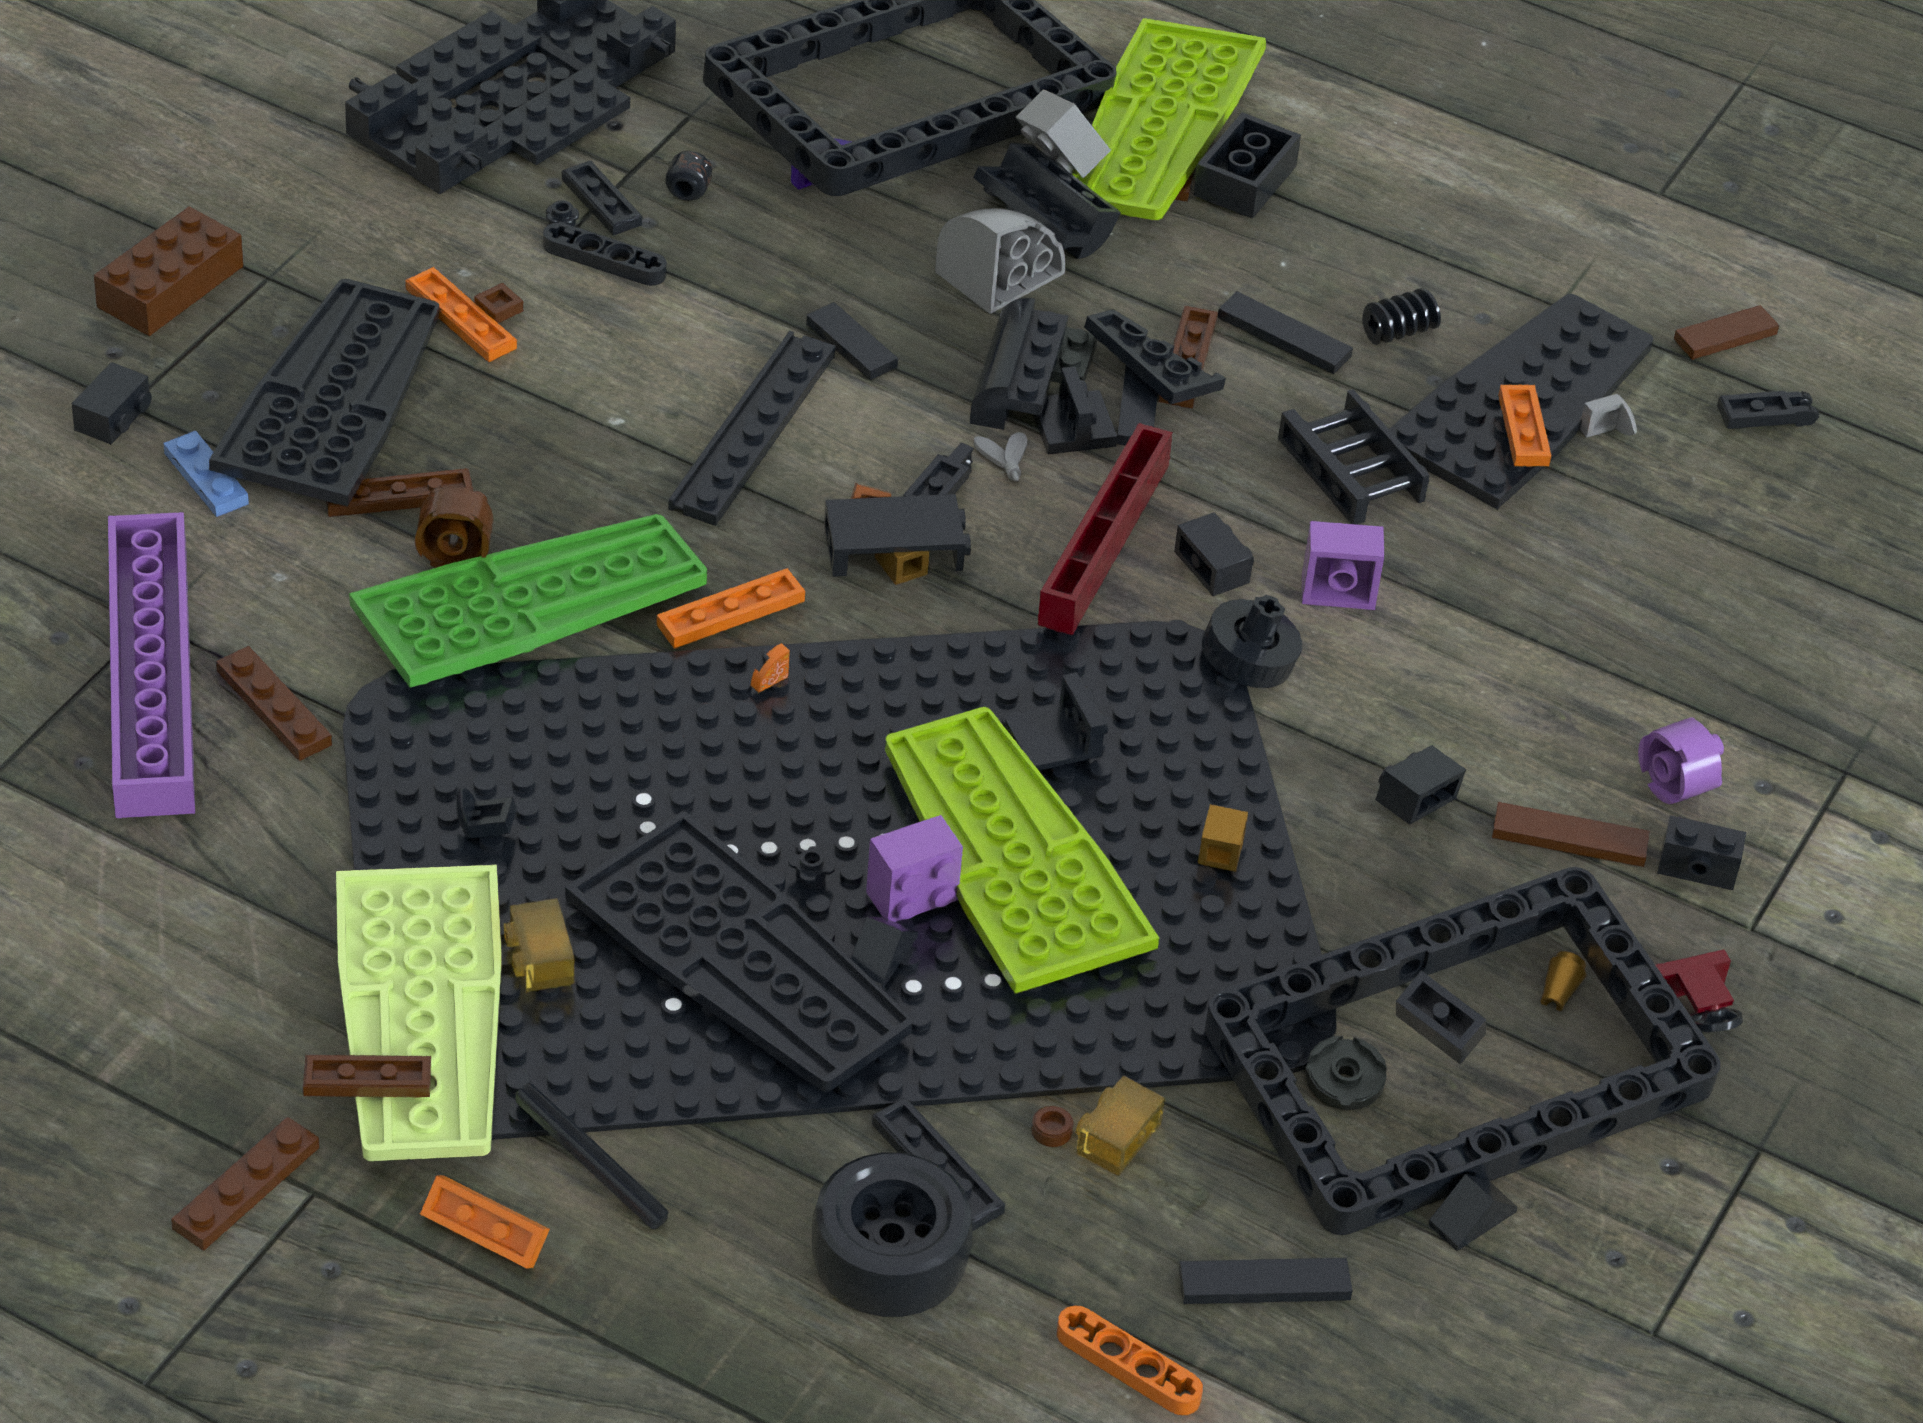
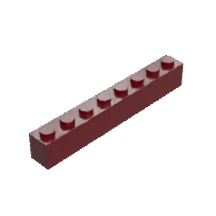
[1038,423,1173,635]

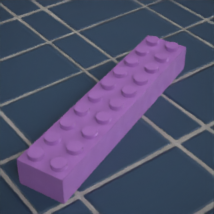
[108,512,195,818]

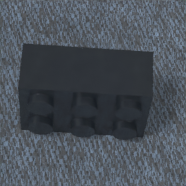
[1193,112,1301,219]

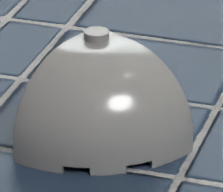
[935,208,1066,314]

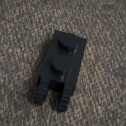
[1717,391,1820,429]

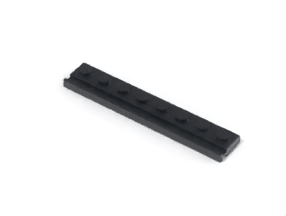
[668,330,836,526]

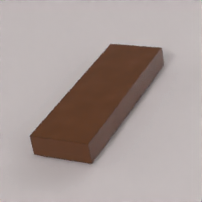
[1674,305,1779,360]
[303,1055,432,1097]

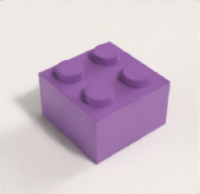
[1302,521,1384,610]
[866,815,963,922]

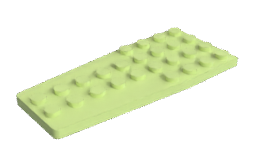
[336,865,502,1161]

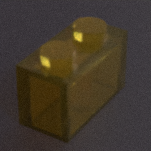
[504,898,574,992]
[1075,1076,1165,1176]

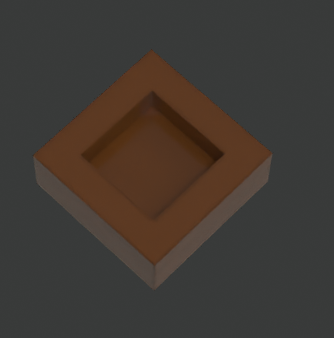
[474,283,524,323]

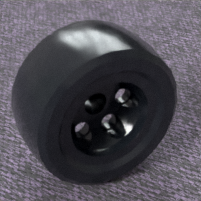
[812,1152,972,1317]

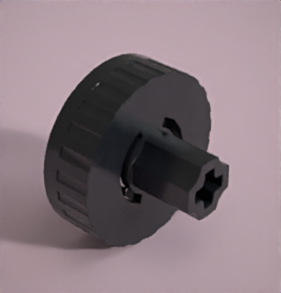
[1201,594,1302,688]

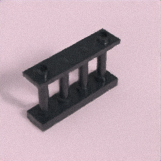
[1278,389,1430,525]

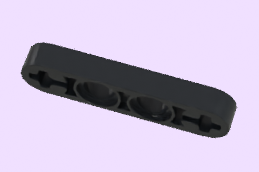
[543,223,667,286]

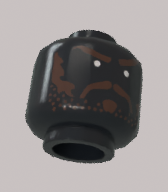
[665,150,713,201]

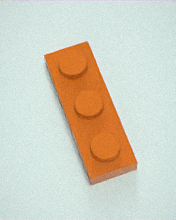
[1498,385,1551,467]
[420,1175,550,1268]

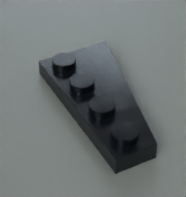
[1084,309,1226,404]

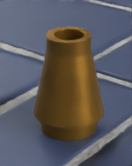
[1540,951,1586,1011]

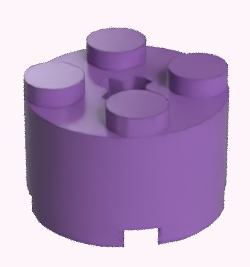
[1638,717,1724,804]

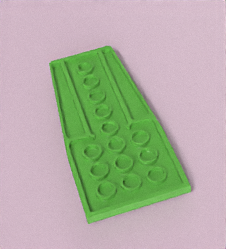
[349,514,707,688]

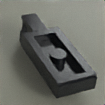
[903,442,974,496]

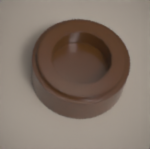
[1031,1106,1073,1147]

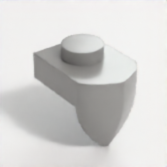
[1580,394,1637,438]

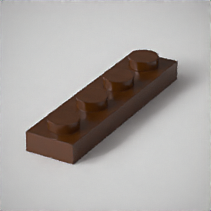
[216,646,332,761]
[171,1117,320,1251]

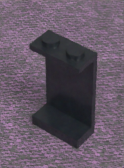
[824,494,971,577]

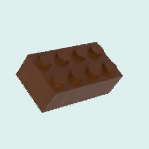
[94,206,243,336]

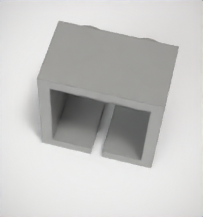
[1016,89,1111,178]

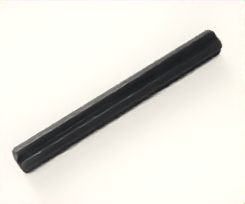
[515,1083,669,1230]

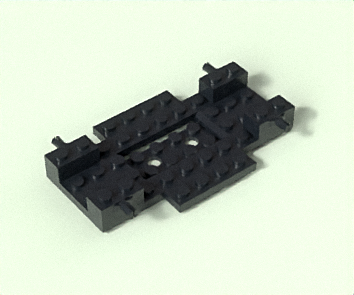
[345,0,676,194]

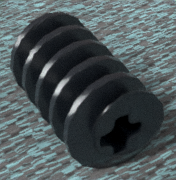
[1362,288,1441,345]

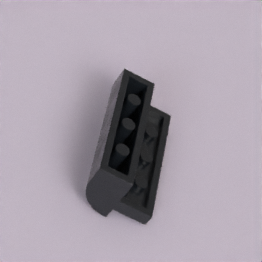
[973,143,1121,259]
[970,298,1068,430]

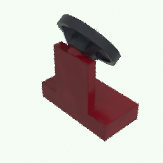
[1656,949,1743,1032]

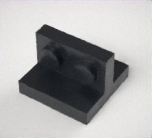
[1033,366,1117,455]

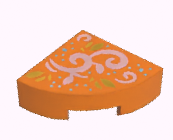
[750,643,790,693]

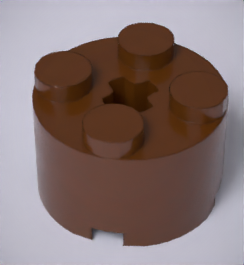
[415,487,494,568]

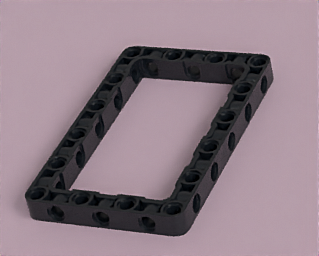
[703,0,1117,196]
[1204,867,1721,1235]

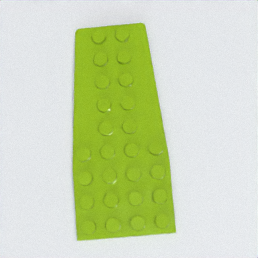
[1072,18,1266,220]
[885,707,1159,994]

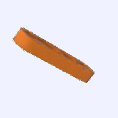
[1057,1306,1203,1415]

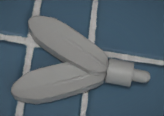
[974,432,1028,482]

